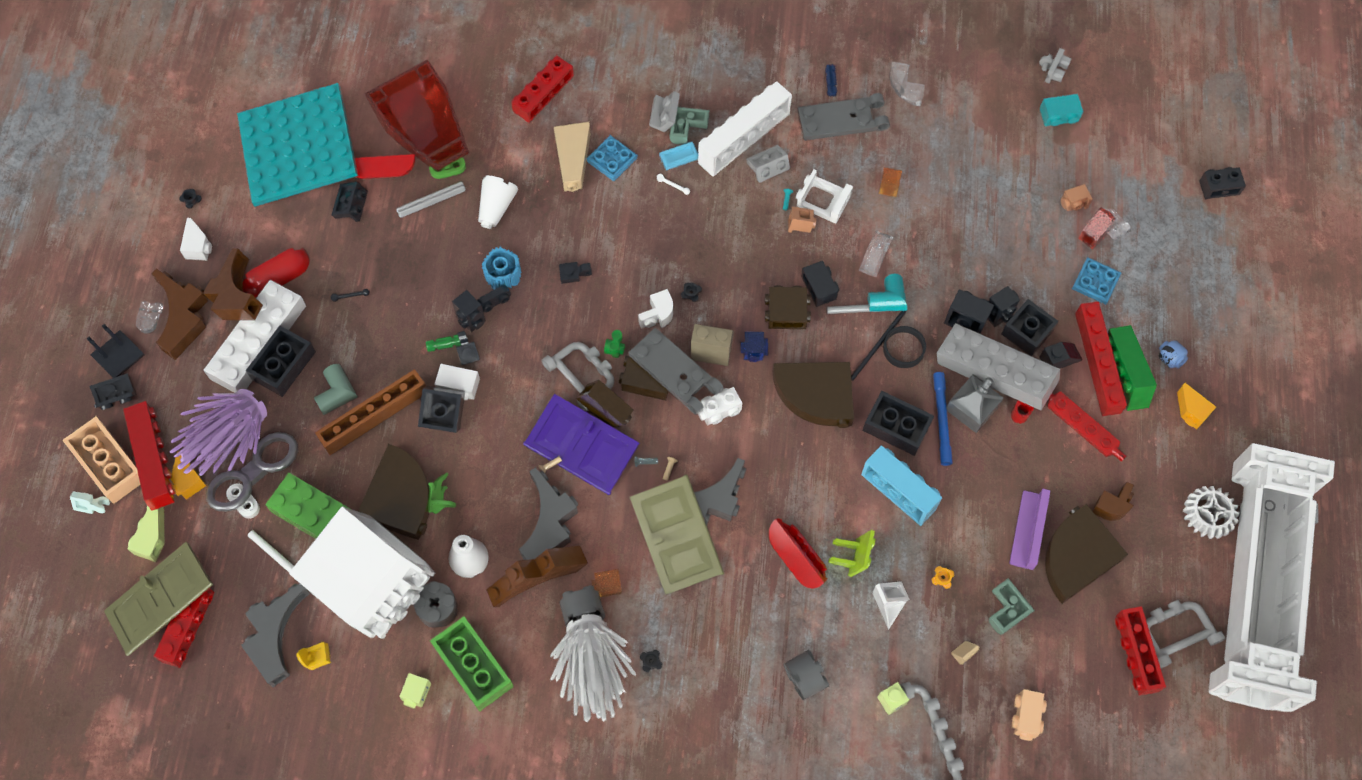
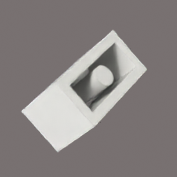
[434,364,480,400]

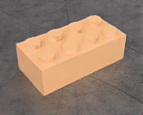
[63,416,140,504]

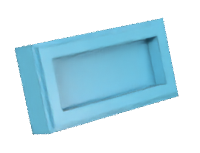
[659,141,698,170]

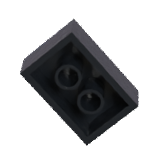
[245,325,316,397]
[862,390,934,456]

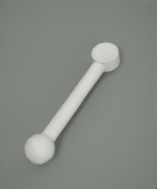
[657,174,690,195]

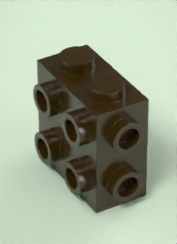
[765,285,811,329]

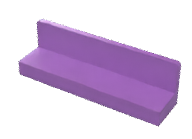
[1010,489,1050,570]

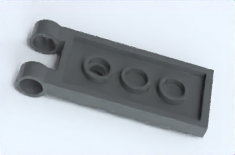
[798,93,890,141]
[629,328,724,415]

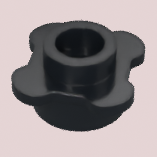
[179,189,202,209]
[681,282,702,302]
[640,650,662,672]

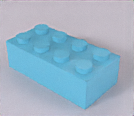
[861,446,942,526]

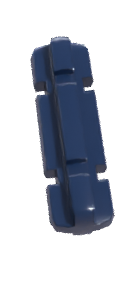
[826,64,837,97]

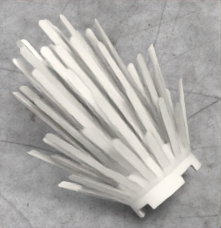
[550,614,636,722]

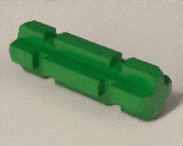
[426,335,461,352]

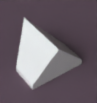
[873,582,909,630]

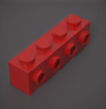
[511,55,574,123]
[154,588,214,668]
[1115,606,1166,696]

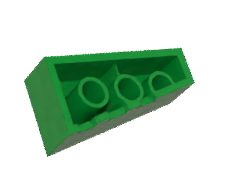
[1108,325,1157,411]

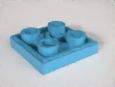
[587,135,637,182]
[1072,257,1121,305]

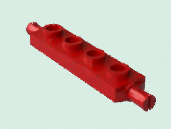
[1047,391,1127,462]

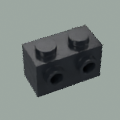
[1199,167,1246,199]
[801,260,839,307]
[988,286,1020,327]
[452,290,486,332]

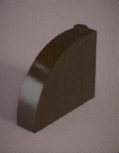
[772,362,854,428]
[358,444,430,540]
[1045,504,1128,604]

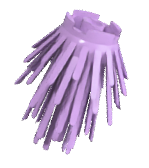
[170,389,267,476]

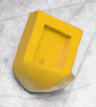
[296,642,331,670]

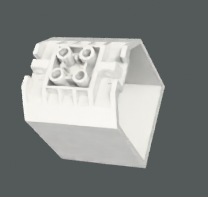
[289,507,435,639]

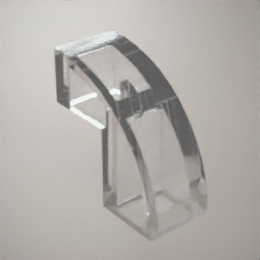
[890,62,924,106]
[859,231,893,277]

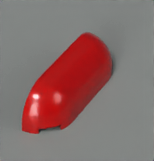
[355,154,416,179]
[242,248,310,297]
[769,518,828,589]

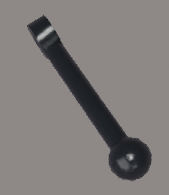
[330,289,370,302]

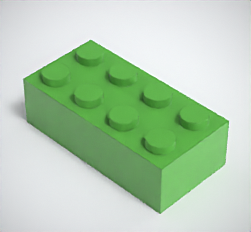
[265,473,352,539]
[430,617,514,712]

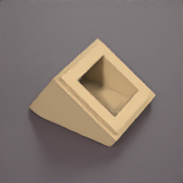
[952,641,979,665]

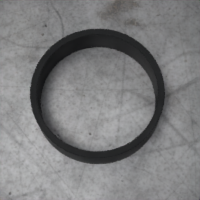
[883,326,926,368]

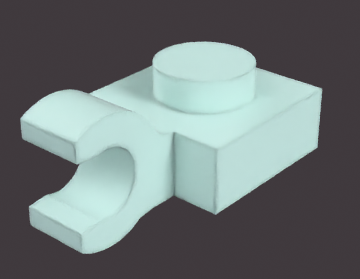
[70,491,110,514]

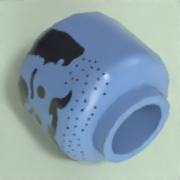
[1159,340,1188,368]

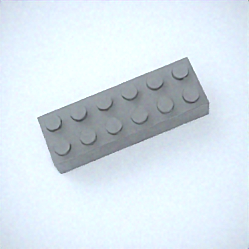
[937,323,1060,410]

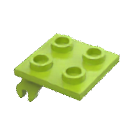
[828,530,875,577]

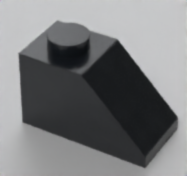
[1040,342,1083,369]

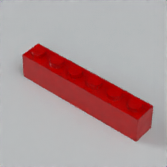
[1075,301,1127,416]
[123,401,176,511]

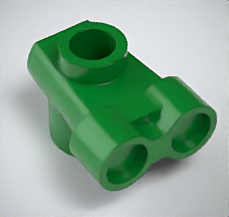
[604,330,625,358]

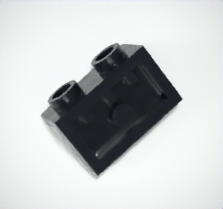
[332,182,368,222]

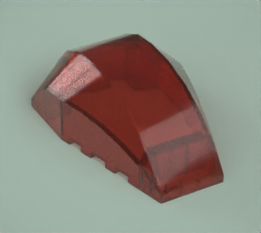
[365,59,469,171]

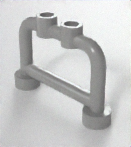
[541,342,614,412]
[1146,600,1226,668]

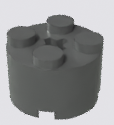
[414,581,458,628]
[560,586,605,627]
[784,650,829,700]

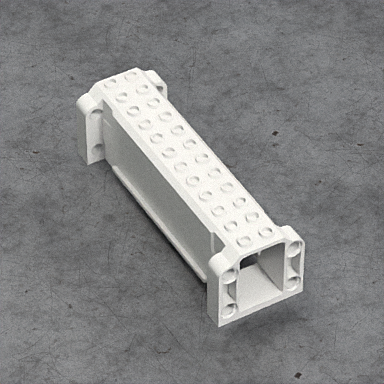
[1208,443,1335,712]

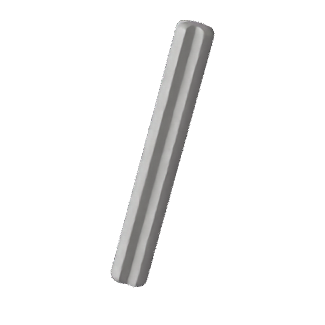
[396,181,465,218]

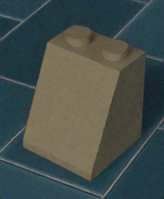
[691,324,734,366]

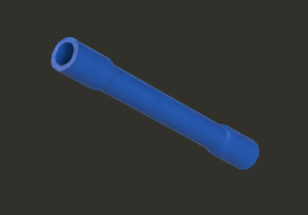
[933,372,953,466]

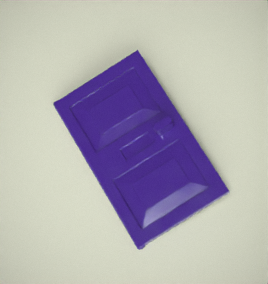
[523,394,640,495]

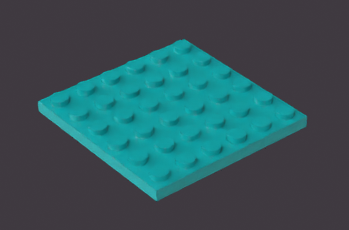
[237,83,358,207]

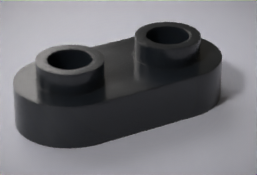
[477,286,511,313]

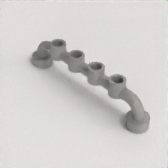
[900,682,964,780]

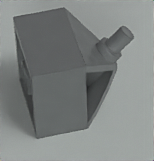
[947,375,1003,433]

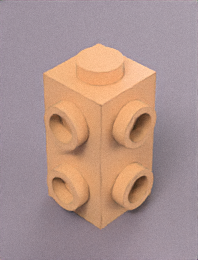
[1012,689,1047,741]

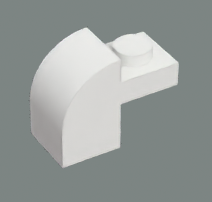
[638,289,673,329]

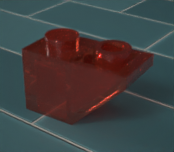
[1078,207,1116,250]

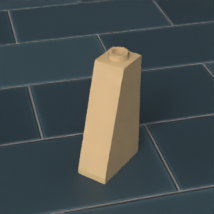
[554,122,591,191]

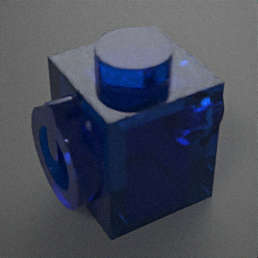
[740,332,768,362]

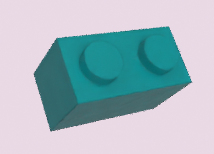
[1039,94,1083,126]

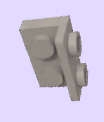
[649,91,680,132]
[746,145,790,183]

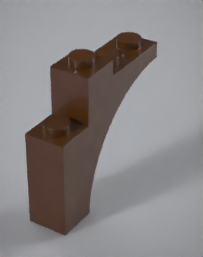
[203,248,263,321]
[151,268,208,360]
[486,546,588,607]

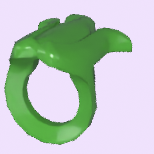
[428,473,456,514]

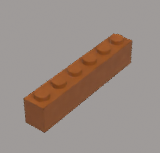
[315,369,426,455]

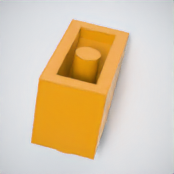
[1177,383,1216,429]
[171,451,206,500]

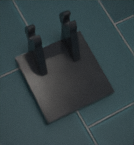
[86,324,145,378]

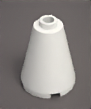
[478,175,518,229]
[449,535,489,578]

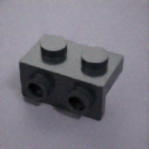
[89,373,137,410]

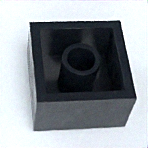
[944,289,994,334]
[1001,299,1059,357]
[418,386,465,433]

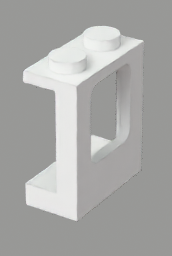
[796,169,853,224]

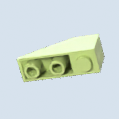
[127,506,165,562]

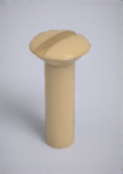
[539,456,562,473]
[663,457,678,481]

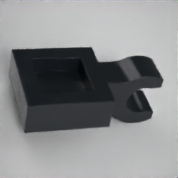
[559,262,592,284]
[456,330,480,365]

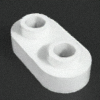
[226,483,260,519]

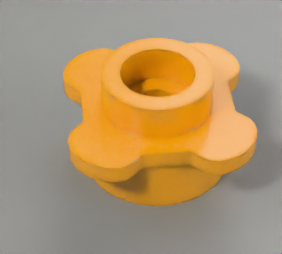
[932,566,954,589]

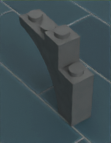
[694,458,747,526]
[519,467,578,560]
[241,583,310,688]

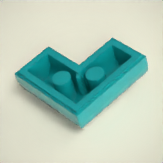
[867,274,907,312]

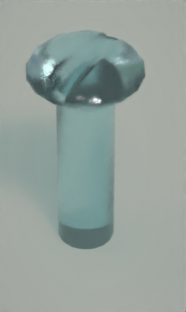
[634,456,658,467]

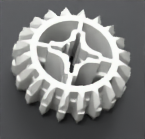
[1183,486,1239,539]

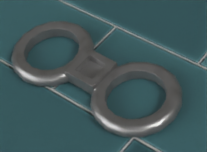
[206,432,298,512]

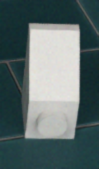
[180,218,212,261]

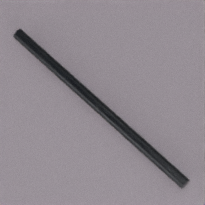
[851,311,906,381]

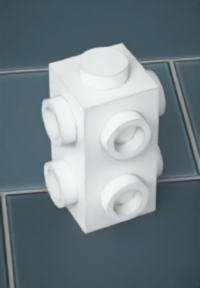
[698,387,742,426]

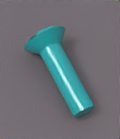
[783,188,794,211]

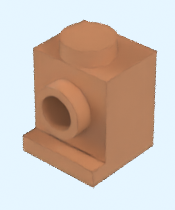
[1061,184,1093,211]
[788,206,816,233]

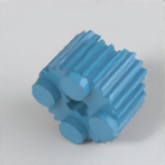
[482,247,521,290]

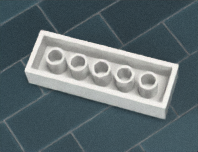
[698,81,792,176]
[204,280,306,393]

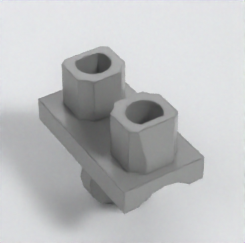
[1039,48,1071,83]

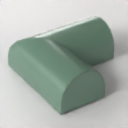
[670,107,710,145]
[314,364,358,415]
[989,578,1034,635]

